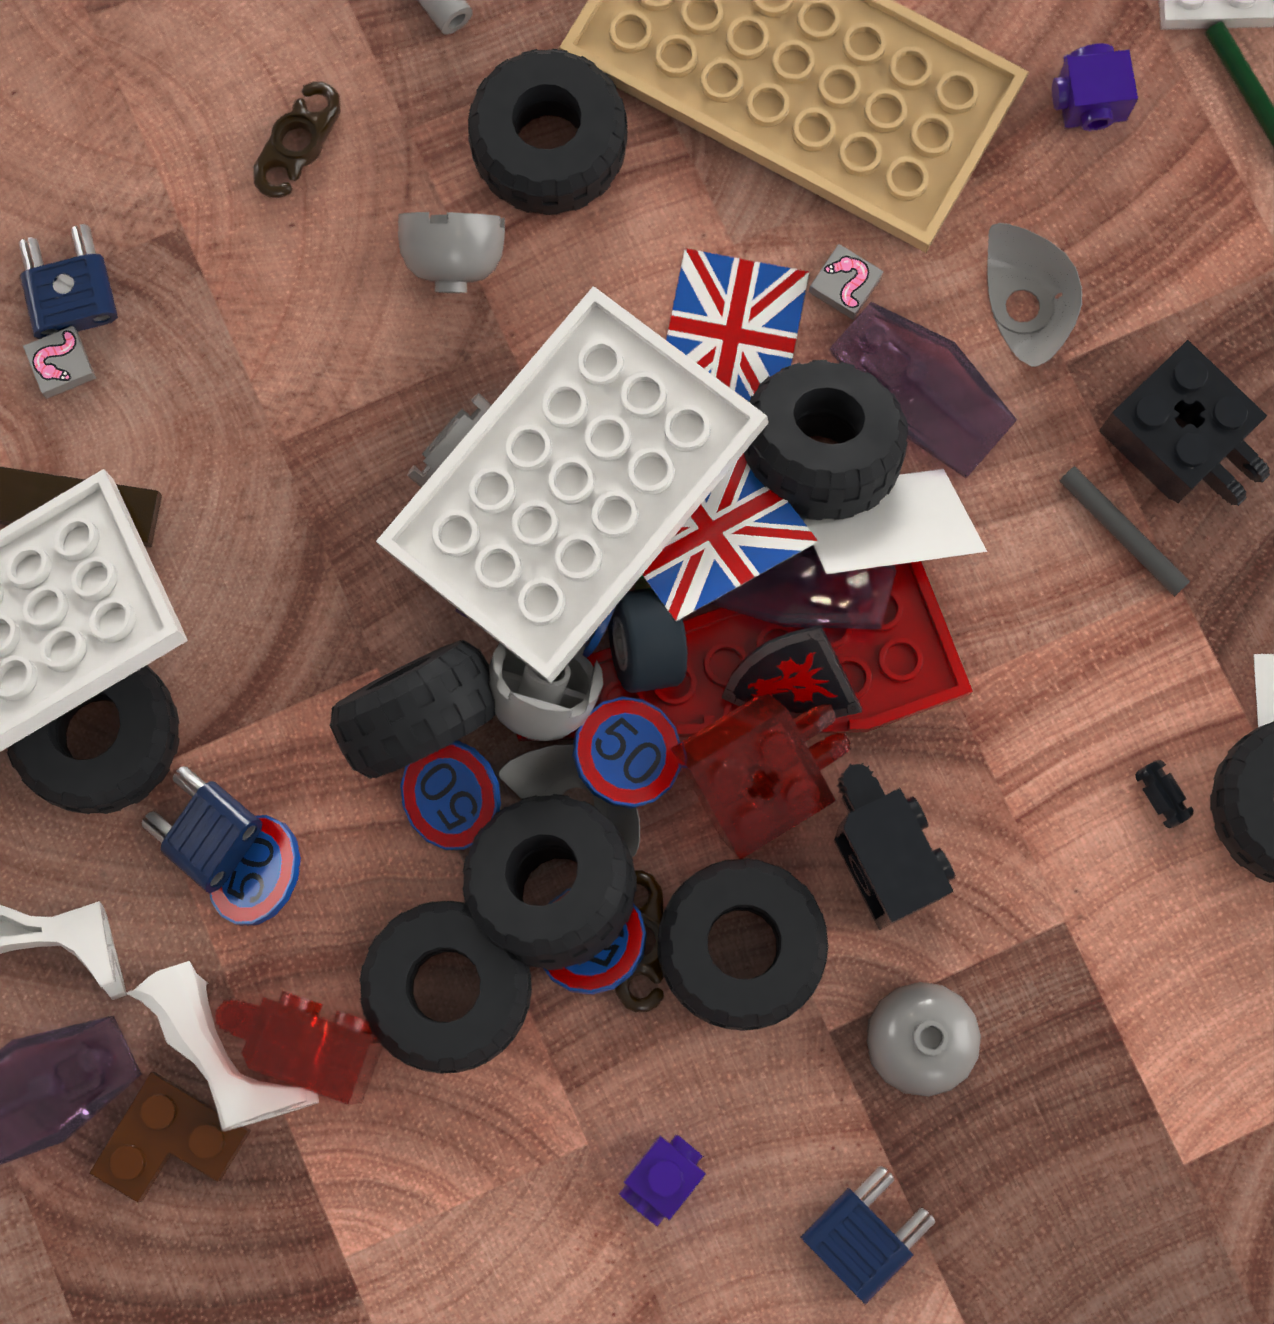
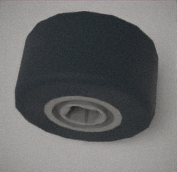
[608,588,687,693]

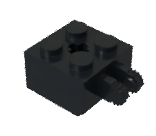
[1099,340,1270,506]
[834,763,955,930]

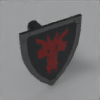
[721,625,862,721]

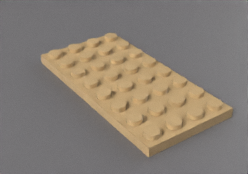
[559,0,1029,253]

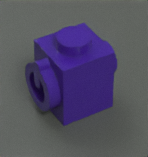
[1052,43,1138,131]
[619,1134,706,1226]

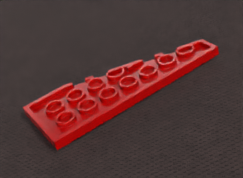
[516,561,973,741]

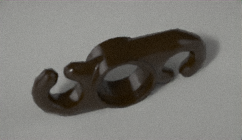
[253,81,341,198]
[615,870,664,1012]

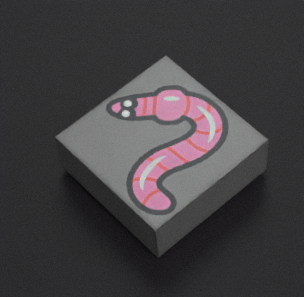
[809,244,884,320]
[23,326,97,399]

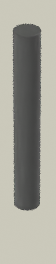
[1059,466,1190,597]

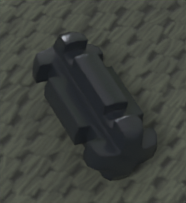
[1135,760,1194,828]

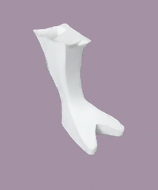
[0,901,126,1000]
[126,961,319,1131]

